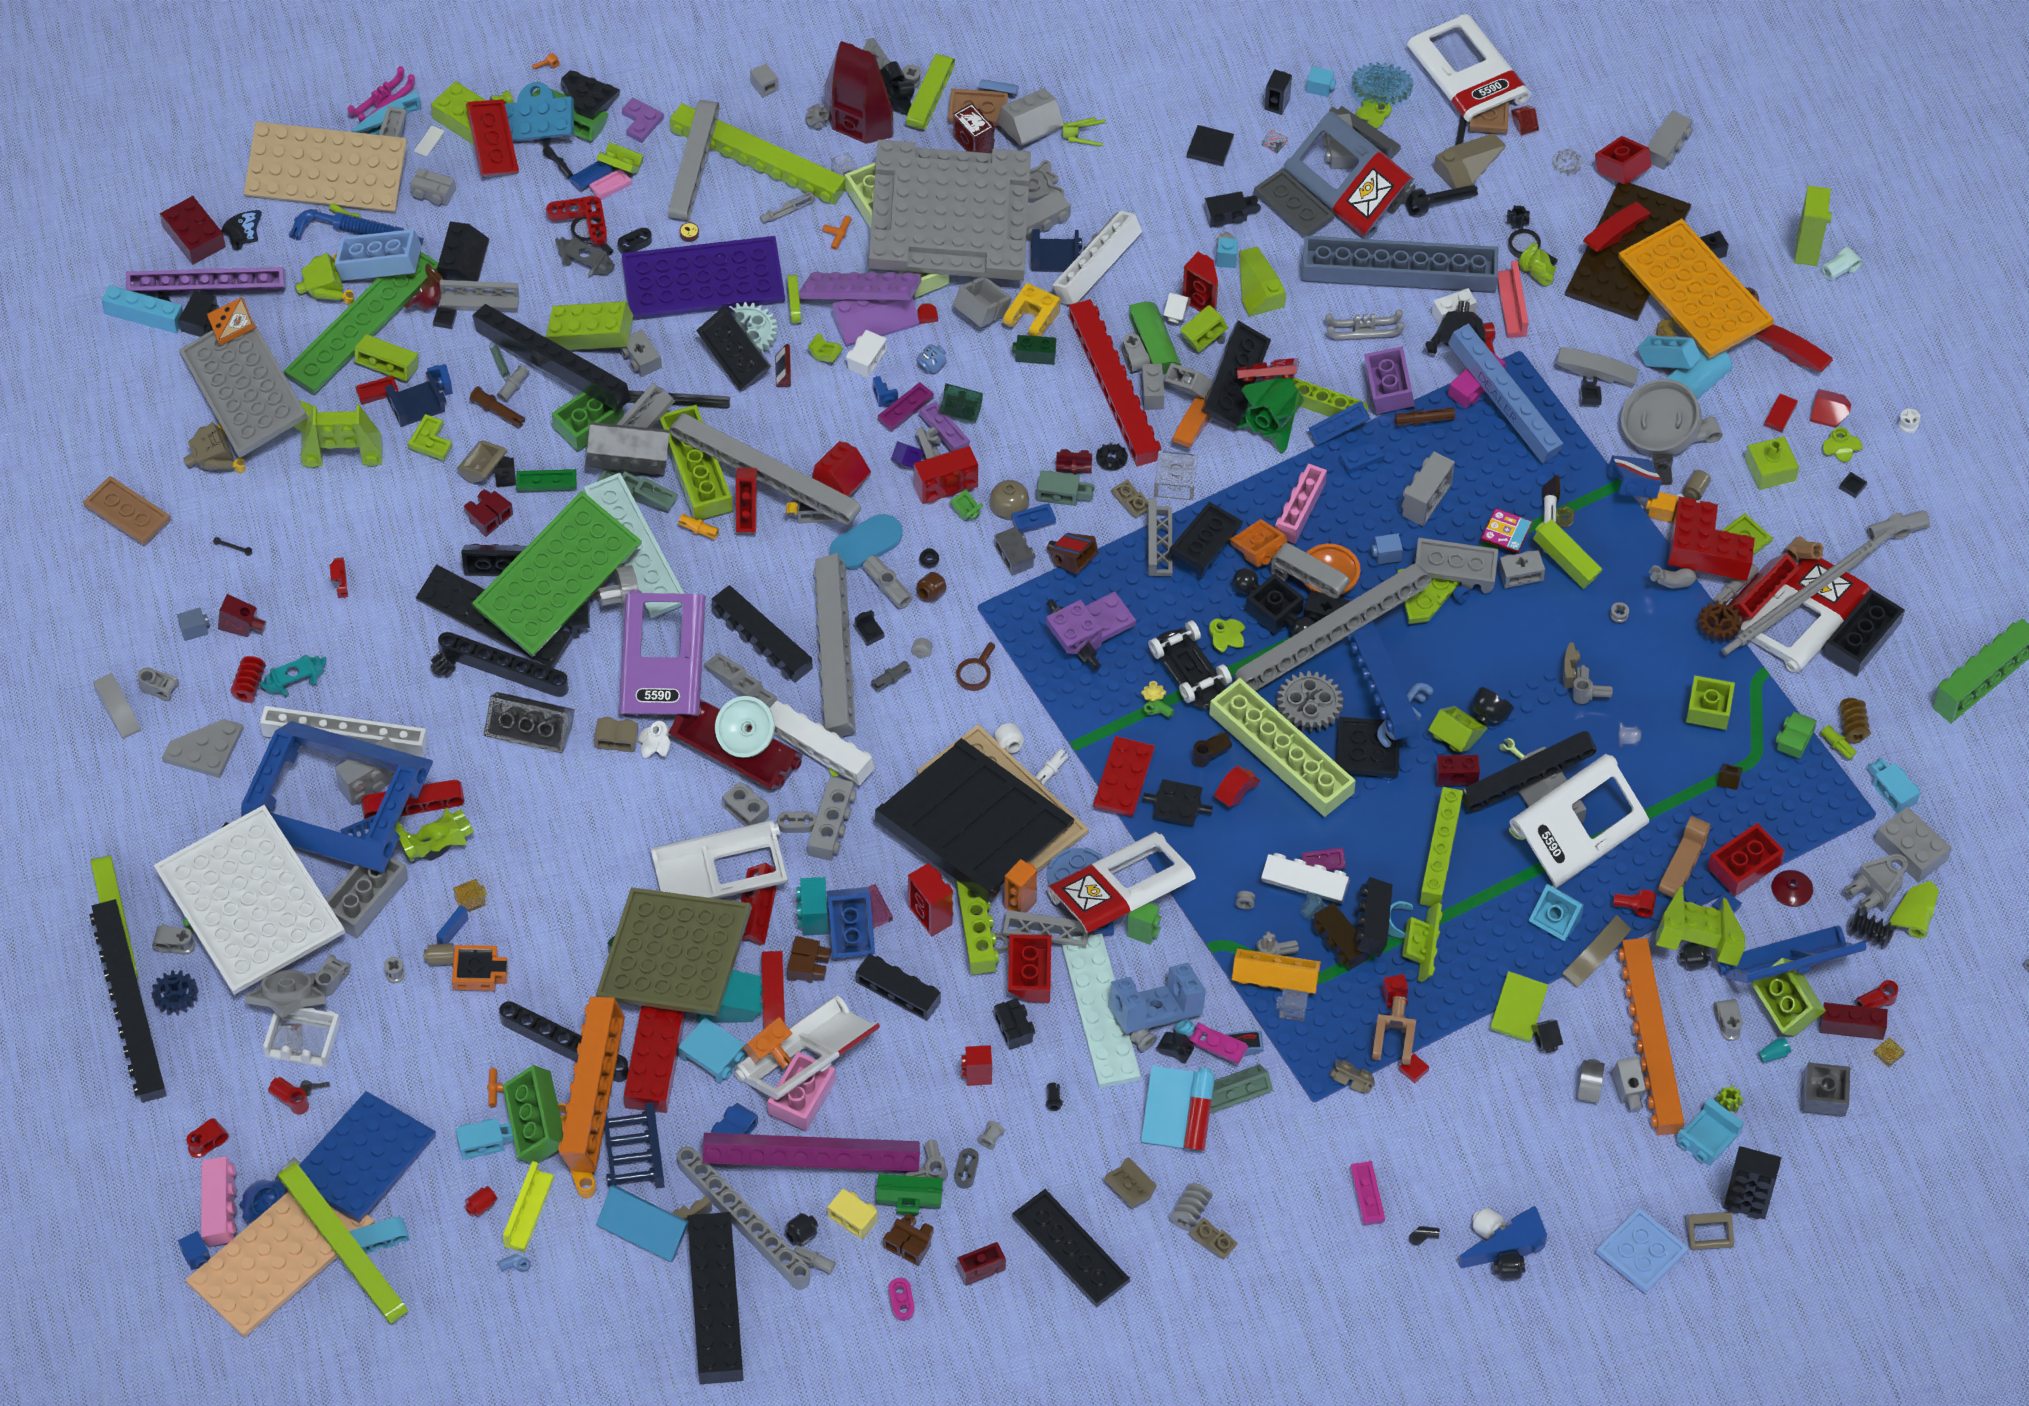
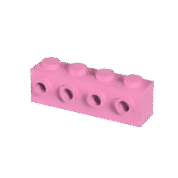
[1275,463,1327,544]
[201,1156,236,1247]

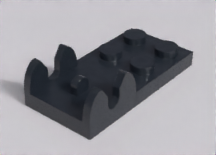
[696,306,772,391]
[1167,502,1243,578]

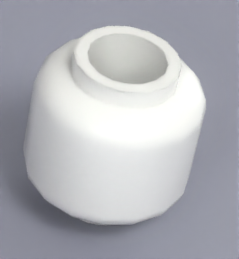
[994,723,1024,753]
[1472,1208,1505,1240]

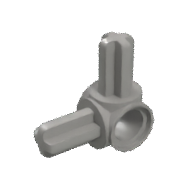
[1573,665,1613,704]
[1256,931,1299,955]
[905,1140,948,1181]

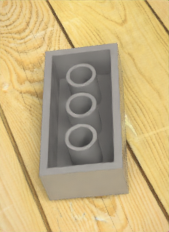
[326,857,408,938]

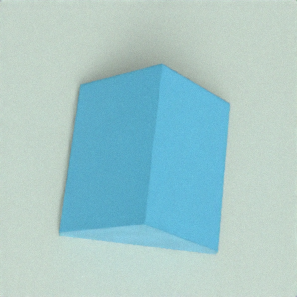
[1529,884,1584,941]

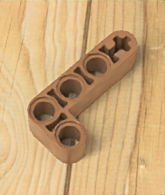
[1658,816,1711,898]

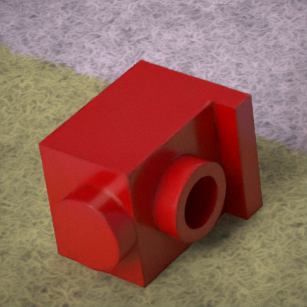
[1382,974,1409,1008]

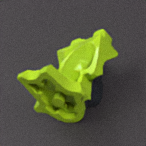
[394,808,474,862]

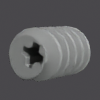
[1170,1183,1213,1231]

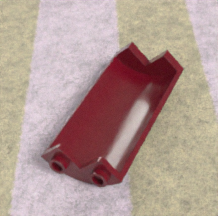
[668,699,803,789]

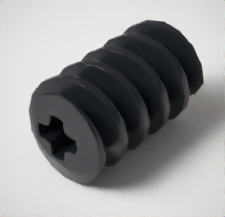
[1849,908,1897,948]

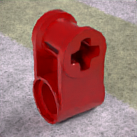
[186,1118,229,1158]

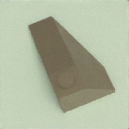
[1434,133,1506,189]

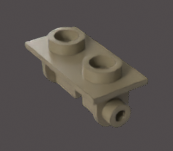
[1330,1059,1375,1093]

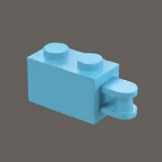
[1868,758,1920,814]
[456,1118,514,1160]

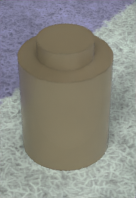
[1683,470,1711,500]
[424,943,454,966]

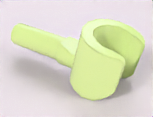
[1499,738,1524,759]

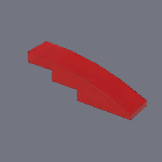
[1583,202,1651,252]
[1755,324,1833,372]
[762,951,785,1029]

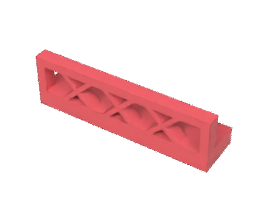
[1497,260,1528,338]

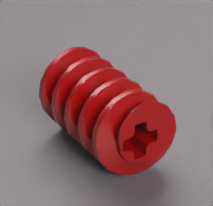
[230,656,266,703]

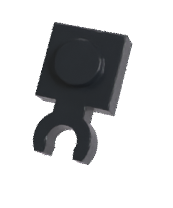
[1580,376,1602,405]

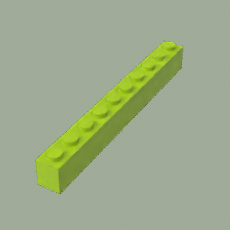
[670,103,846,205]

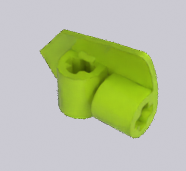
[1889,880,1939,938]

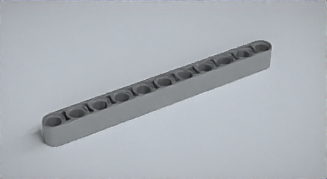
[669,414,862,525]
[1234,564,1431,691]

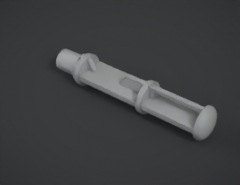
[760,191,815,223]

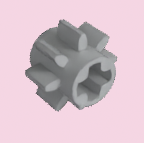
[805,104,829,129]

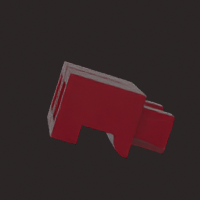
[464,489,513,537]

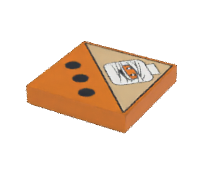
[207,297,256,345]

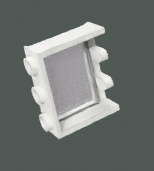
[263,1007,341,1068]

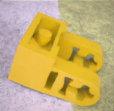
[1003,282,1061,336]

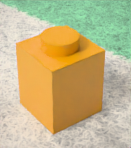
[1646,492,1678,523]

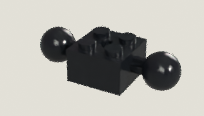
[1232,568,1315,636]

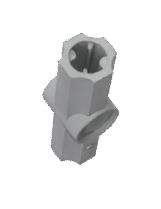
[1867,510,1930,540]
[863,555,913,608]

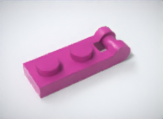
[1188,1022,1248,1065]

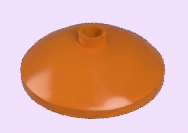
[1303,544,1360,594]

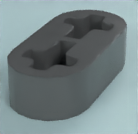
[955,1148,979,1189]

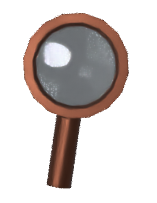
[956,642,995,691]

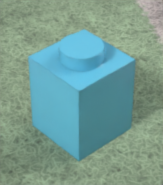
[1306,66,1336,97]
[1216,237,1238,269]

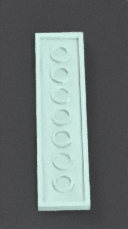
[583,473,684,618]
[1061,934,1141,1088]

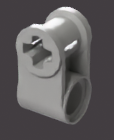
[1122,333,1151,372]
[138,667,179,701]
[152,925,195,955]
[315,954,351,996]
[1714,999,1743,1041]

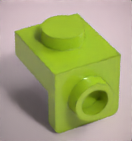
[808,333,843,363]

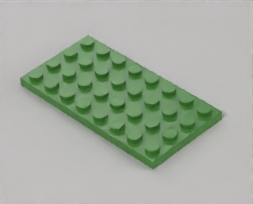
[472,490,642,657]

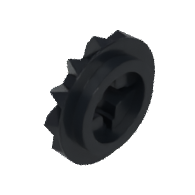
[1096,442,1128,470]

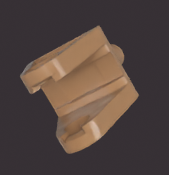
[1372,996,1416,1065]

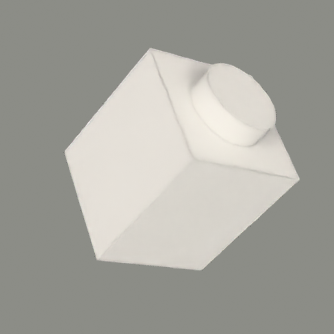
[1164,293,1191,323]

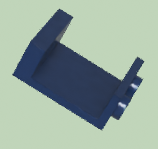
[1032,229,1082,272]
[385,371,447,427]

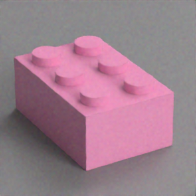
[767,1051,836,1131]

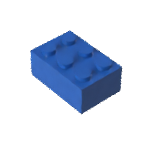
[826,887,875,958]

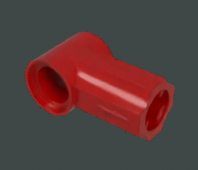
[1856,980,1898,1008]
[268,1076,309,1115]

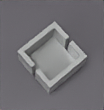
[953,277,1012,327]

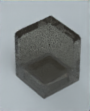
[1651,454,1673,485]

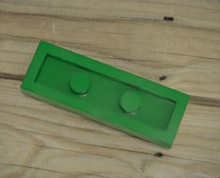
[516,469,577,492]

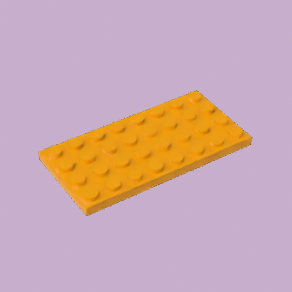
[1618,219,1774,359]

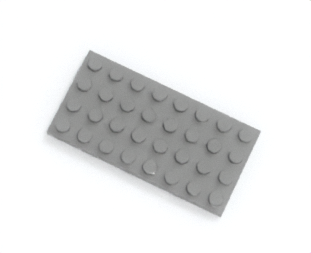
[179,319,308,458]

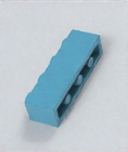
[102,285,183,334]

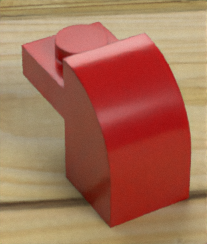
[1214,765,1260,807]

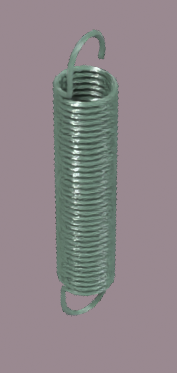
[489,342,510,381]

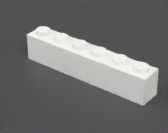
[1052,211,1142,305]
[770,701,875,786]

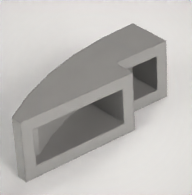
[93,673,141,739]

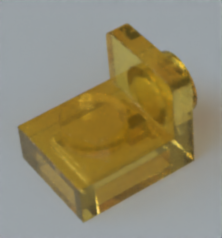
[1656,318,1676,337]

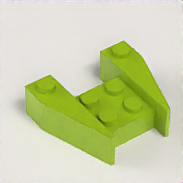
[301,405,383,467]
[1656,887,1745,966]

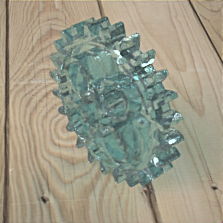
[1351,62,1413,105]

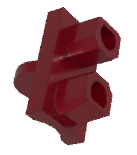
[1056,449,1092,475]

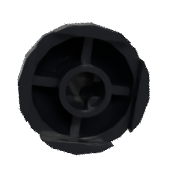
[1472,687,1514,725]

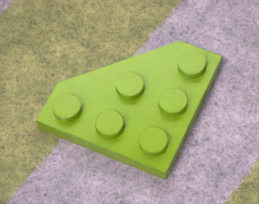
[1397,569,1460,624]

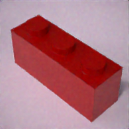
[736,467,757,533]

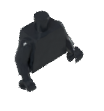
[1425,301,1486,354]

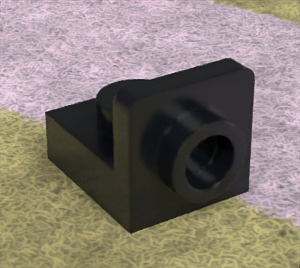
[855,610,885,646]

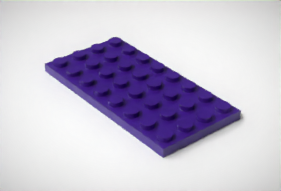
[622,236,785,319]

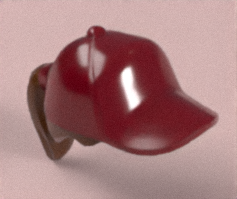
[404,263,444,311]

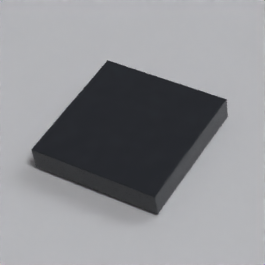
[1187,125,1234,166]

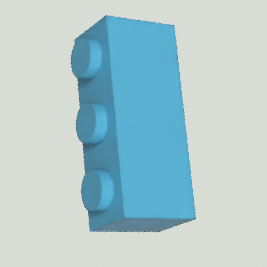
[1638,336,1701,369]

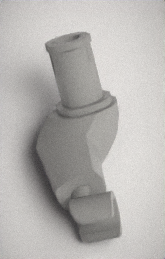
[1649,565,1696,589]

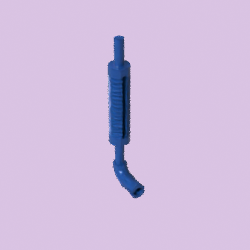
[289,209,424,245]

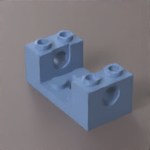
[1108,963,1206,1034]

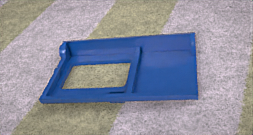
[1717,925,1866,984]

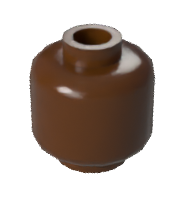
[917,572,947,602]

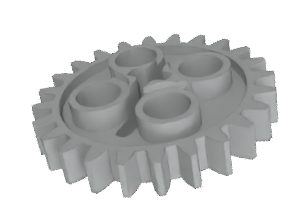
[1277,671,1343,732]

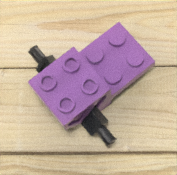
[1046,591,1136,671]

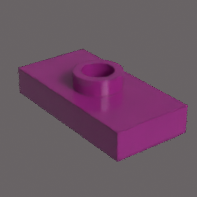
[1302,848,1346,871]

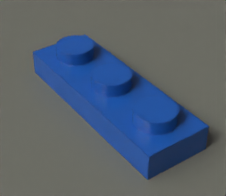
[1308,401,1371,446]

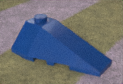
[1459,1206,1547,1268]

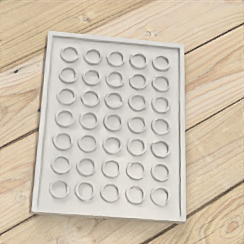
[154,805,345,995]

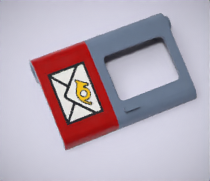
[1284,111,1414,239]

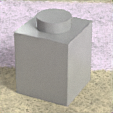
[750,63,779,98]

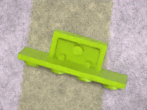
[1402,902,1442,982]

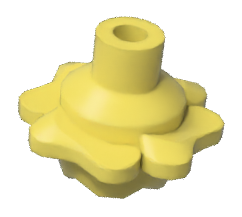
[1141,681,1166,702]

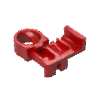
[329,557,348,598]

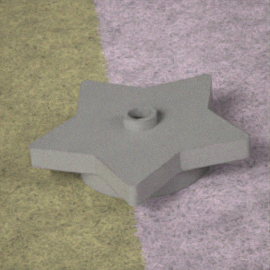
[245,970,326,1018]

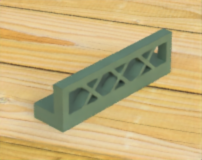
[1210,1064,1273,1113]

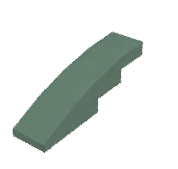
[597,469,678,511]

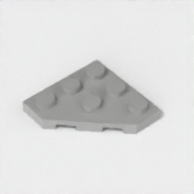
[162,719,244,778]

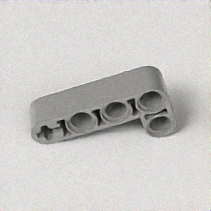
[1271,543,1350,598]

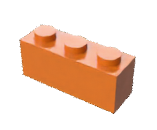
[1004,859,1037,913]

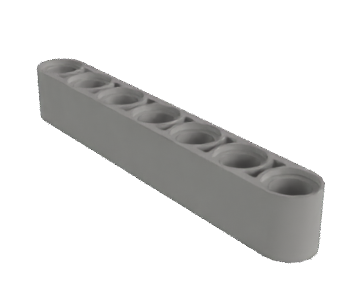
[668,99,720,220]

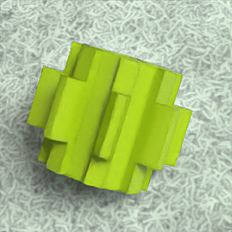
[1716,1086,1744,1112]

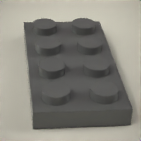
[1254,168,1334,238]

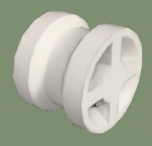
[1899,409,1920,434]

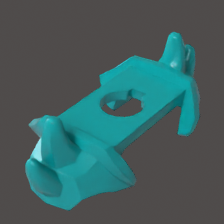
[259,655,326,696]

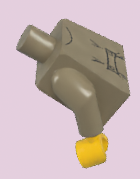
[183,422,246,473]

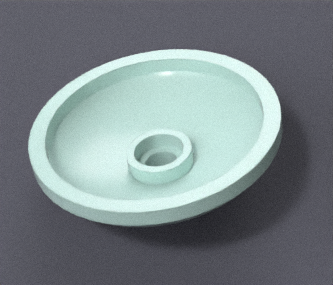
[715,696,775,758]

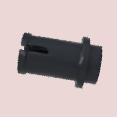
[1046,1082,1063,1111]

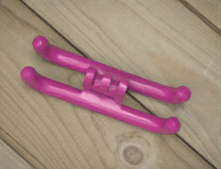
[347,66,415,123]

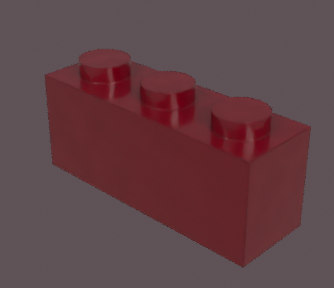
[1820,1002,1888,1040]

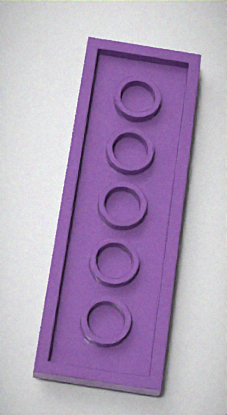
[799,272,922,300]

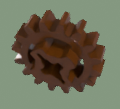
[1698,600,1742,642]

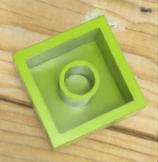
[1686,675,1735,730]

